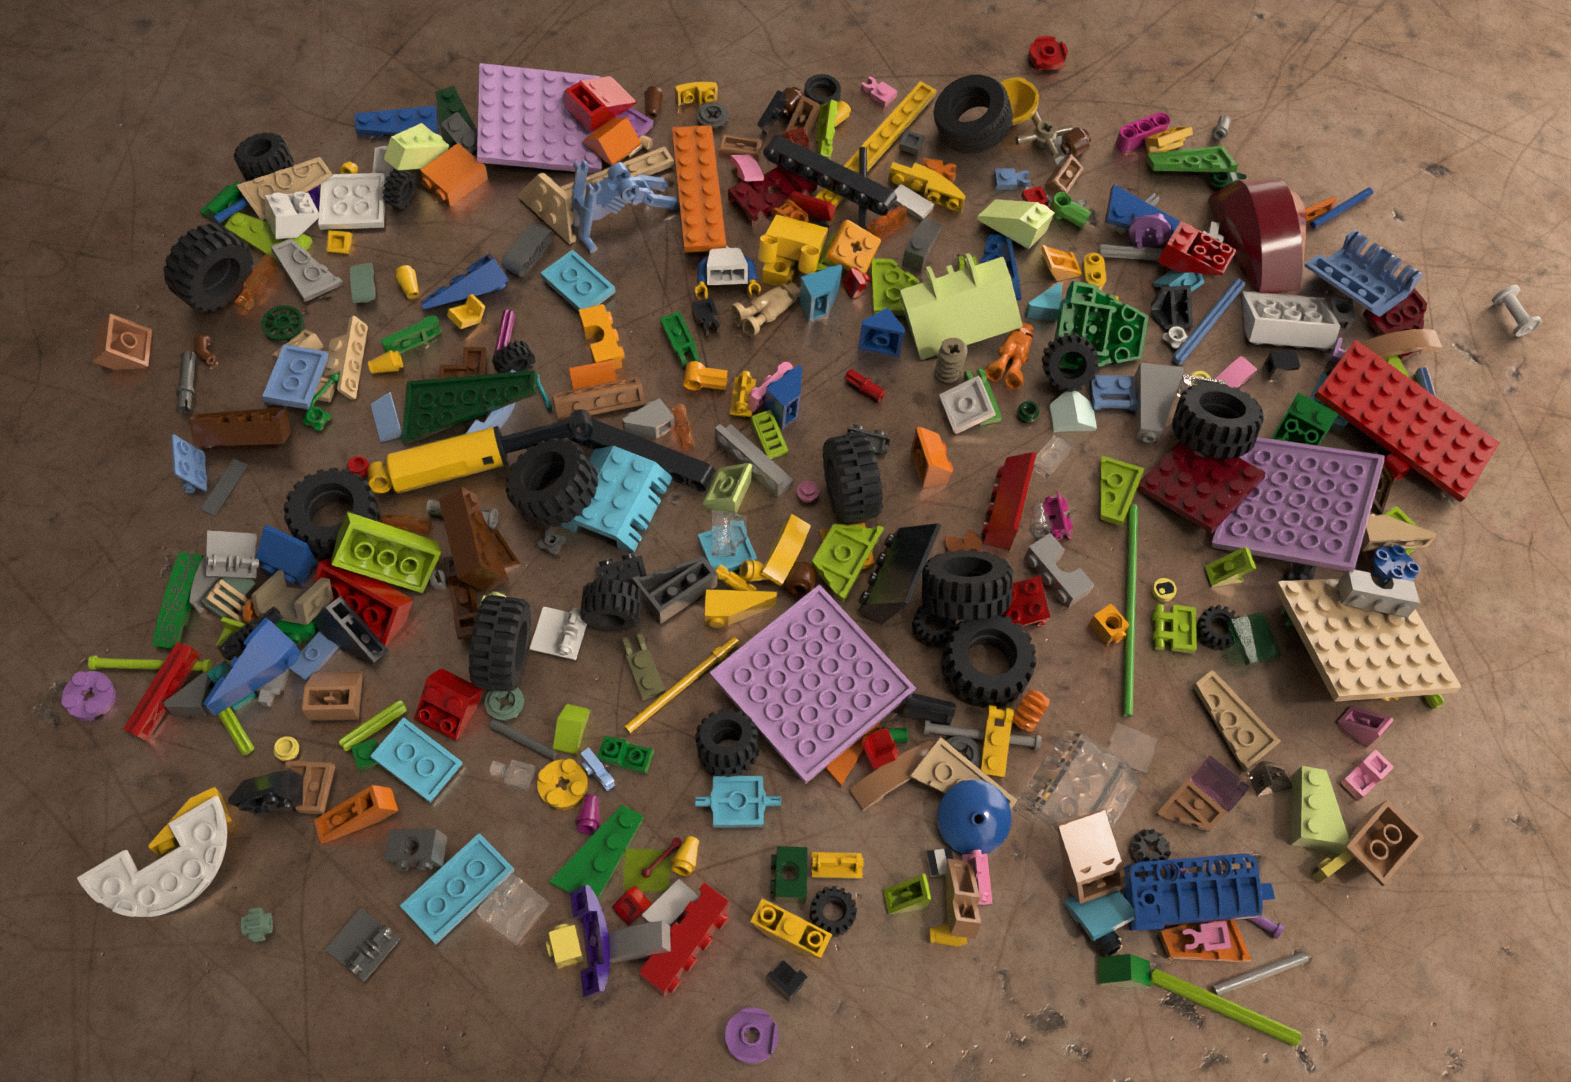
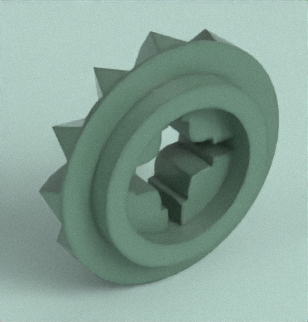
[485,687,525,722]

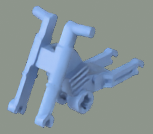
[571,160,680,253]

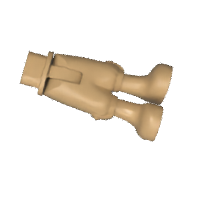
[730,282,800,337]

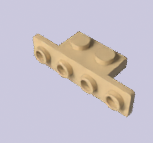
[324,316,368,400]

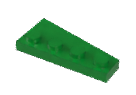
[549,805,644,900]

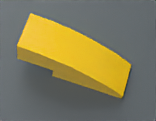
[761,514,811,586]

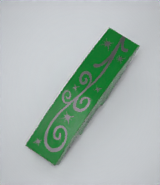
[152,552,204,649]

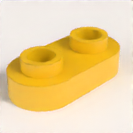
[1082,253,1106,290]

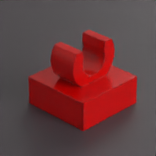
[843,268,871,298]

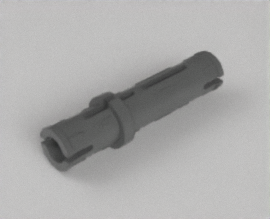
[176,351,196,415]

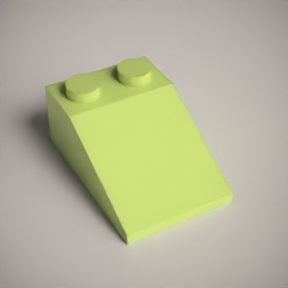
[977,199,1055,249]

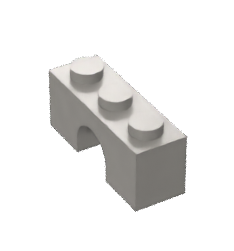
[1025,533,1094,608]
[1337,570,1420,618]

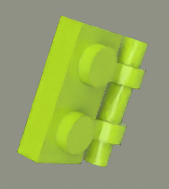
[1153,604,1197,654]

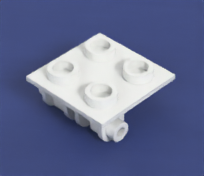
[530,607,587,660]

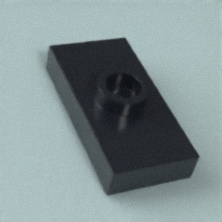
[757,90,788,134]

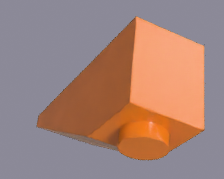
[313,785,398,844]

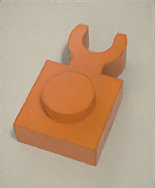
[922,158,957,181]

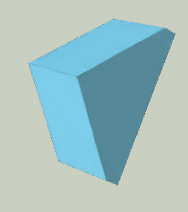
[1024,283,1062,322]

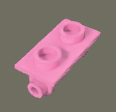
[962,850,993,905]

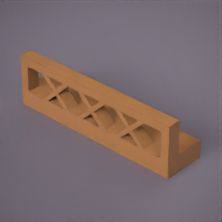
[552,377,645,422]

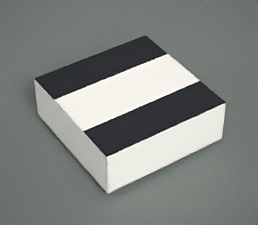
[926,848,954,878]

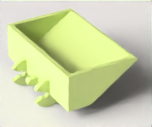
[900,253,1023,360]

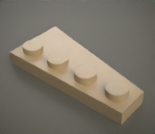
[909,737,1018,809]

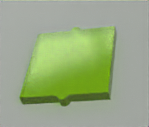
[622,849,672,892]

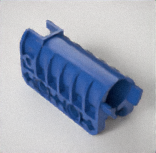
[1123,853,1275,931]

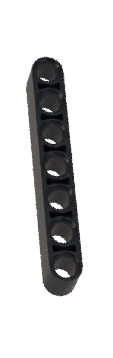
[763,135,897,216]
[568,419,716,492]

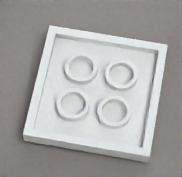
[318,173,386,230]

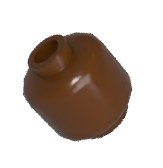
[782,87,805,118]
[1060,127,1091,157]
[785,562,817,597]

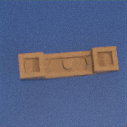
[1361,329,1442,358]
[849,741,933,811]

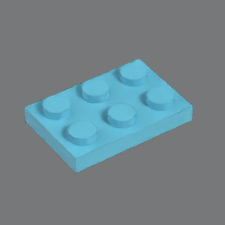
[541,249,616,311]
[370,717,463,803]

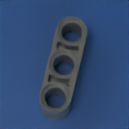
[502,222,553,277]

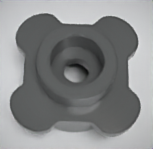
[538,529,566,554]

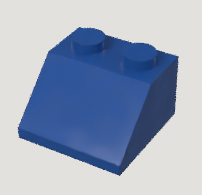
[256,525,318,587]

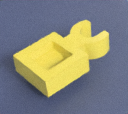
[1312,851,1353,883]

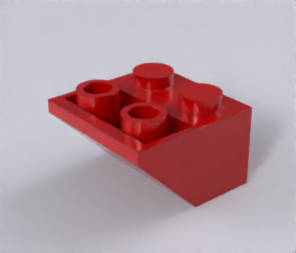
[414,668,483,740]

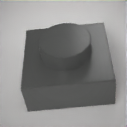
[898,130,925,155]

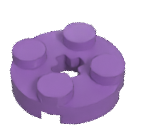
[61,671,117,721]
[725,1007,779,1065]

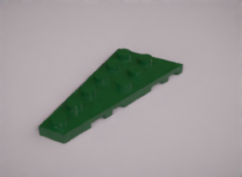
[401,370,538,445]

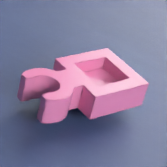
[861,76,898,108]
[1181,921,1231,951]

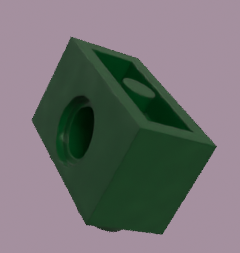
[770,846,808,904]

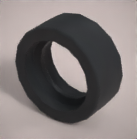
[804,74,841,105]

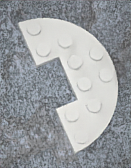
[77,796,227,917]

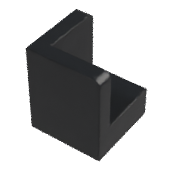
[1264,350,1300,381]
[766,961,808,1001]

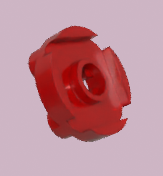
[1028,36,1068,71]

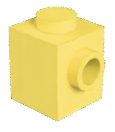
[546,924,583,968]

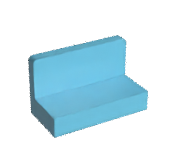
[1153,270,1205,292]

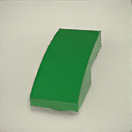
[597,736,654,775]

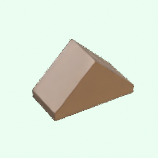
[785,95,820,142]

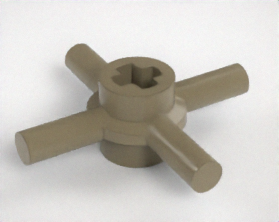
[1016,111,1073,159]

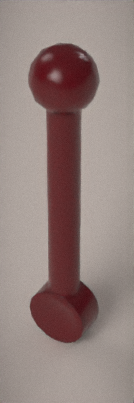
[641,837,682,878]

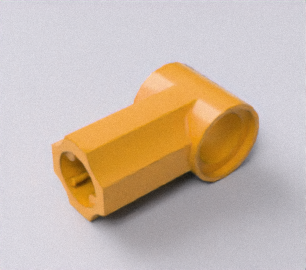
[683,361,728,390]

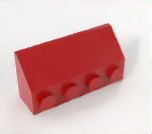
[981,452,1037,551]
[311,558,414,647]

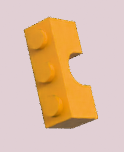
[579,304,625,370]

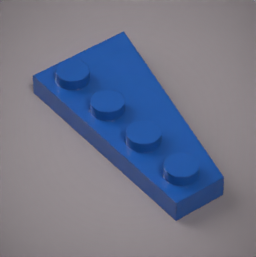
[354,106,439,137]
[1105,185,1181,242]

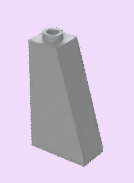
[1135,363,1184,443]

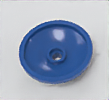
[937,780,1012,854]

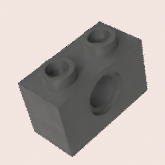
[384,829,448,871]

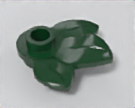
[1209,172,1247,189]

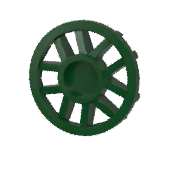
[261,305,304,342]

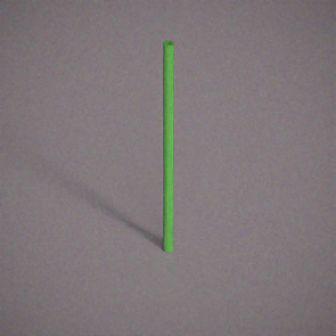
[1123,504,1138,717]

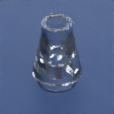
[1029,503,1052,538]

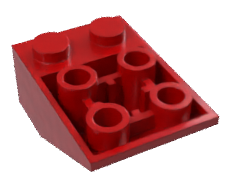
[564,76,637,132]
[1157,221,1236,276]

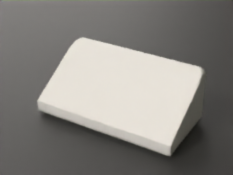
[641,879,698,925]

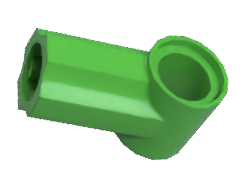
[1050,192,1092,228]

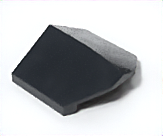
[1151,285,1193,330]

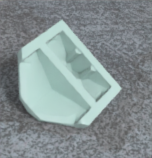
[1049,391,1097,432]

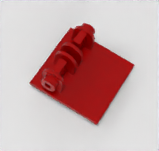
[1002,575,1051,626]

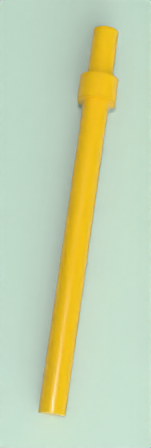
[624,636,740,734]

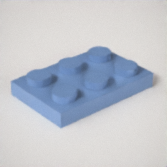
[262,344,329,409]

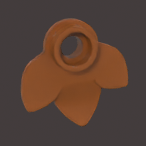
[945,529,982,552]

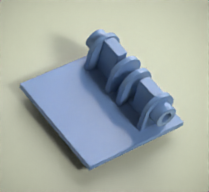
[171,434,207,493]

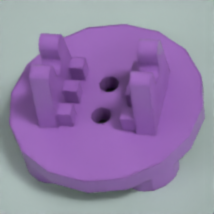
[1129,213,1171,249]

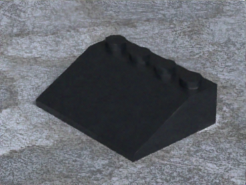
[858,523,942,625]

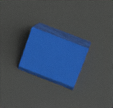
[858,308,905,357]

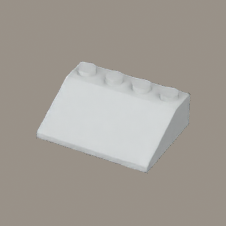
[1241,291,1340,350]

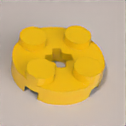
[537,759,588,810]

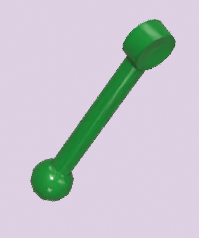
[306,373,339,410]

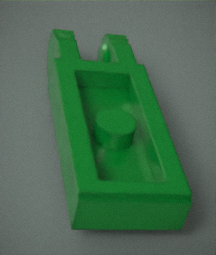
[660,311,700,368]
[380,315,442,354]

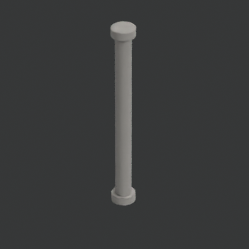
[923,720,1042,750]

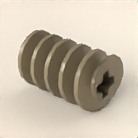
[934,338,967,383]

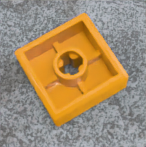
[826,220,881,274]

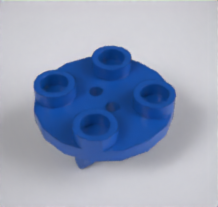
[1372,545,1421,584]

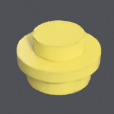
[273,736,300,761]

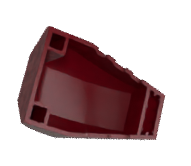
[1208,177,1306,294]

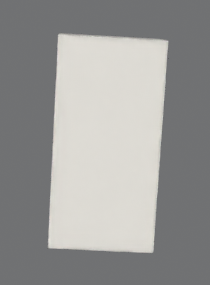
[894,184,934,221]

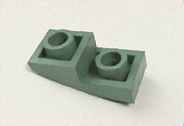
[350,262,376,304]

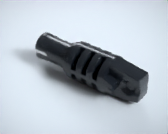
[218,606,283,661]

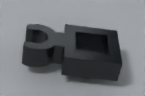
[692,298,720,336]

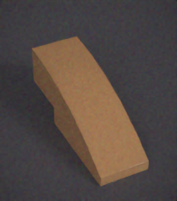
[946,859,981,939]

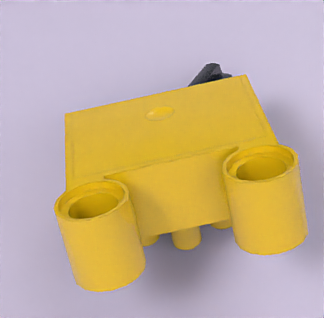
[757,214,830,274]

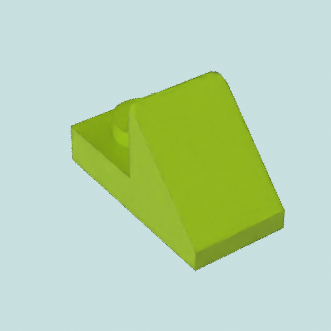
[1205,547,1256,587]

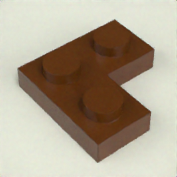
[438,347,487,378]

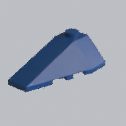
[420,253,509,309]

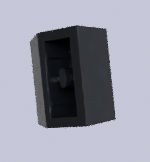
[228,769,303,817]

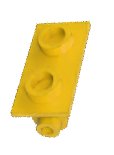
[729,371,756,417]
[811,852,864,879]

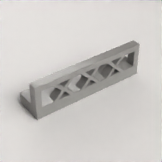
[715,424,794,498]

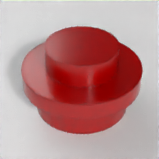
[347,456,370,478]

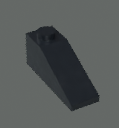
[312,596,389,664]

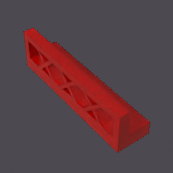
[123,642,201,742]

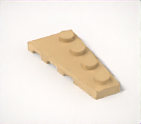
[237,157,334,221]
[1193,670,1281,772]

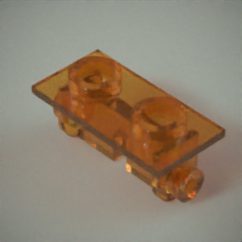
[867,205,911,239]

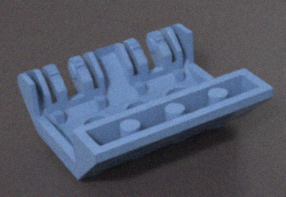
[1304,230,1423,317]

